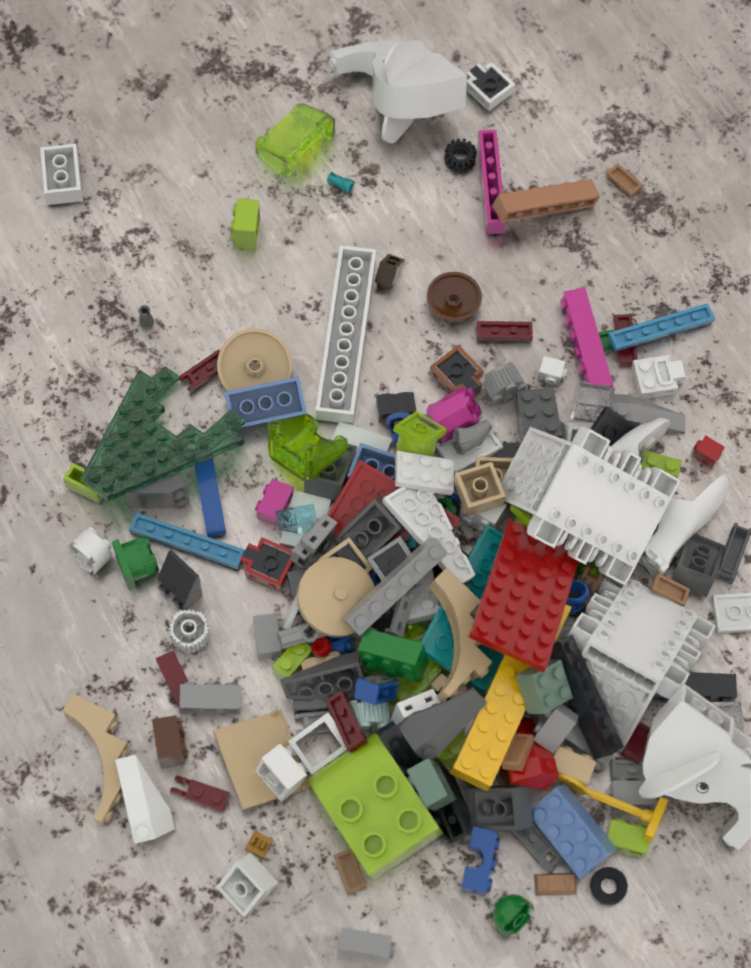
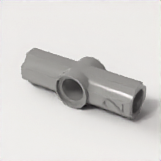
[277,622,326,649]

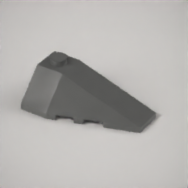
[281,651,366,701]

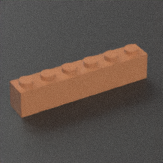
[493,179,600,223]

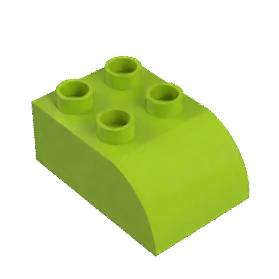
[307,732,443,881]

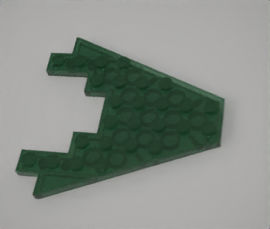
[81,366,245,502]

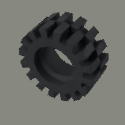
[444,138,477,173]

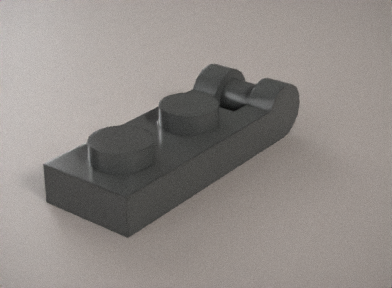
[511,823,565,874]

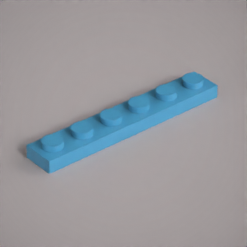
[608,303,715,352]
[129,513,245,569]

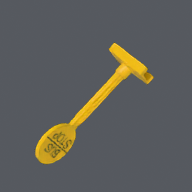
[553,773,668,843]

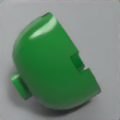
[493,894,534,937]

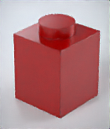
[693,435,725,469]

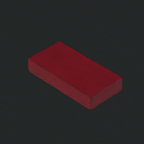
[621,722,650,765]

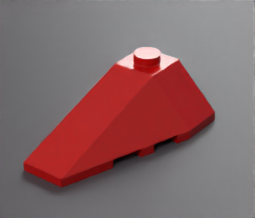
[508,717,559,790]

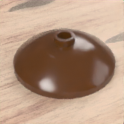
[427,272,482,322]

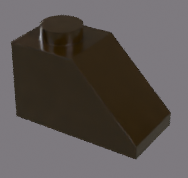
[374,254,405,289]

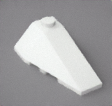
[115,754,175,844]

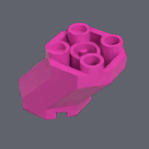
[426,387,482,444]

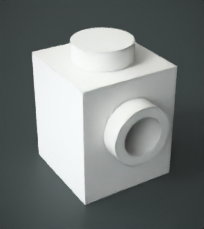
[538,356,567,386]

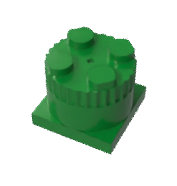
[112,536,159,589]

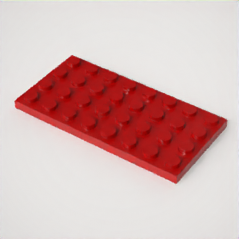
[468,519,578,673]

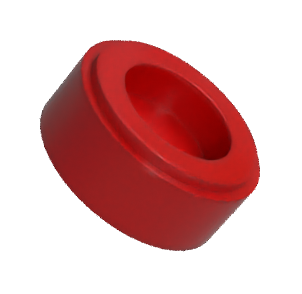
[311,637,332,658]

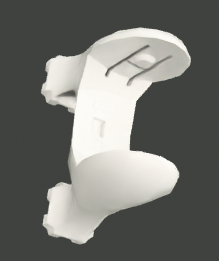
[606,418,731,578]

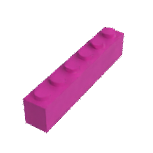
[477,130,506,234]
[560,288,613,397]

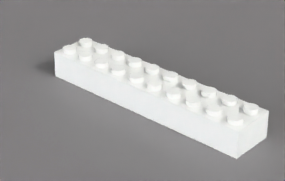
[316,245,376,424]

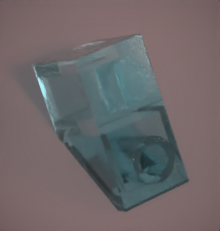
[275,504,317,533]

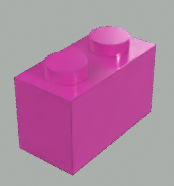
[255,479,294,527]

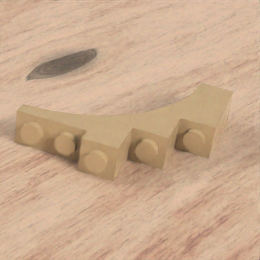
[428,567,492,702]
[63,693,129,827]

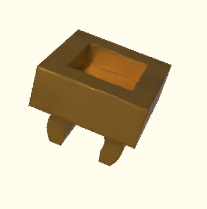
[245,830,273,859]

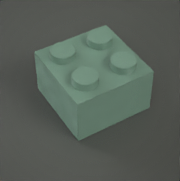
[516,659,573,714]
[407,758,456,811]

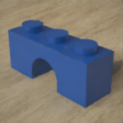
[461,826,500,896]

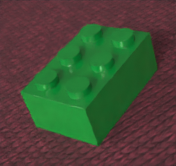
[358,629,429,683]

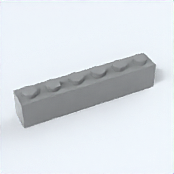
[341,537,448,636]

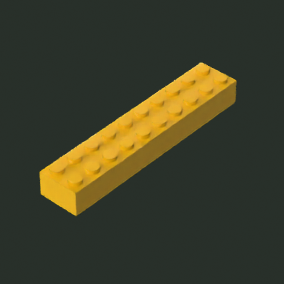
[450,605,571,791]

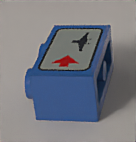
[354,673,400,705]

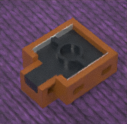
[430,345,483,395]

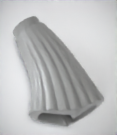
[452,420,492,455]

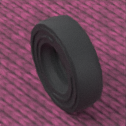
[590,867,628,905]

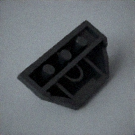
[415,759,471,843]

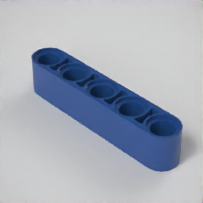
[192,447,226,537]

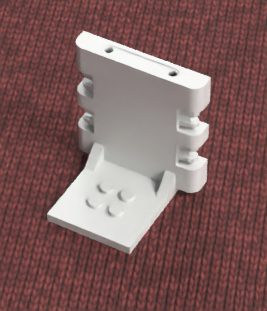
[501,427,681,586]
[563,576,716,752]

